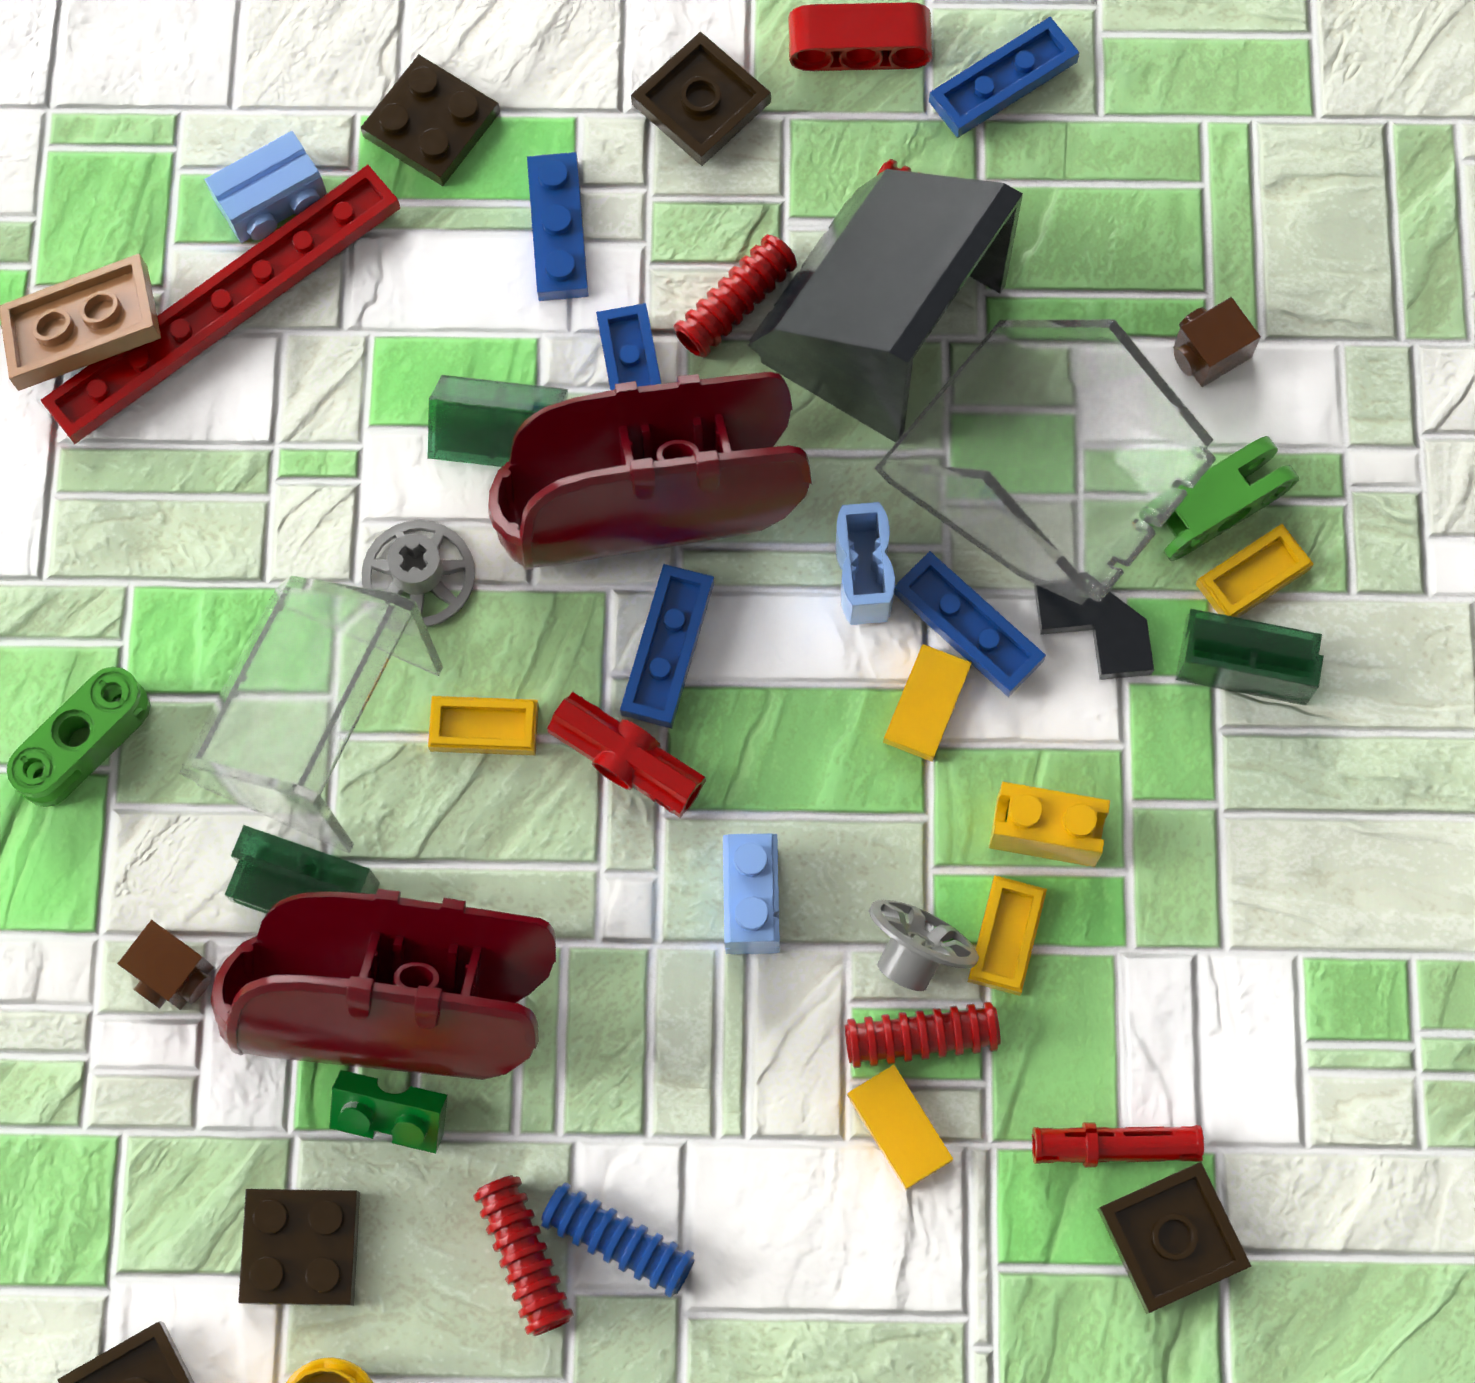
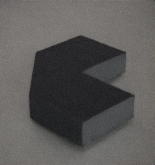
[1034,575,1154,680]

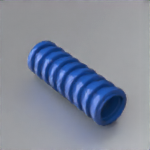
[541,1182,695,1298]

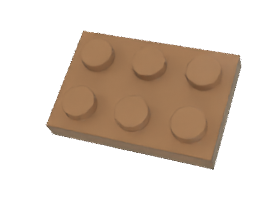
[0,254,161,391]

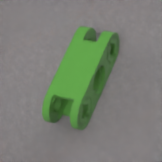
[1140,436,1299,561]
[6,666,151,807]

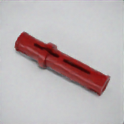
[1032,1122,1204,1168]

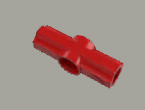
[547,692,706,818]

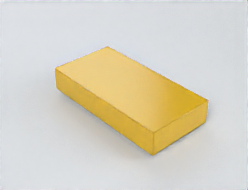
[1195,524,1314,625]
[883,644,972,762]
[428,696,539,756]
[967,875,1047,996]
[847,1064,954,1191]

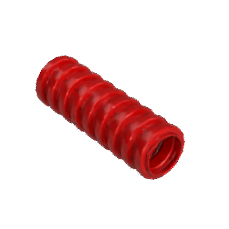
[674,234,797,358]
[845,1002,1001,1068]
[473,1175,574,1336]

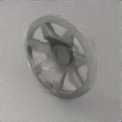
[361,520,475,629]
[869,900,979,991]

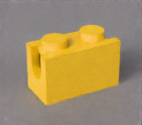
[989,781,1110,867]

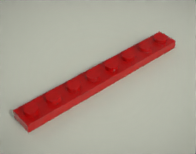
[40,165,401,445]

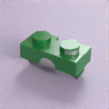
[329,1070,448,1154]

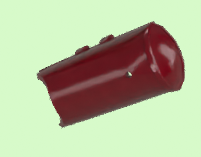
[488,372,812,570]
[211,889,556,1080]

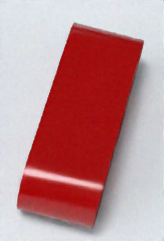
[788,2,933,71]

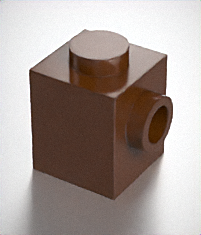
[1173,297,1261,387]
[117,919,214,1010]

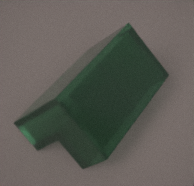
[427,375,568,467]
[1175,609,1324,706]
[225,825,380,914]

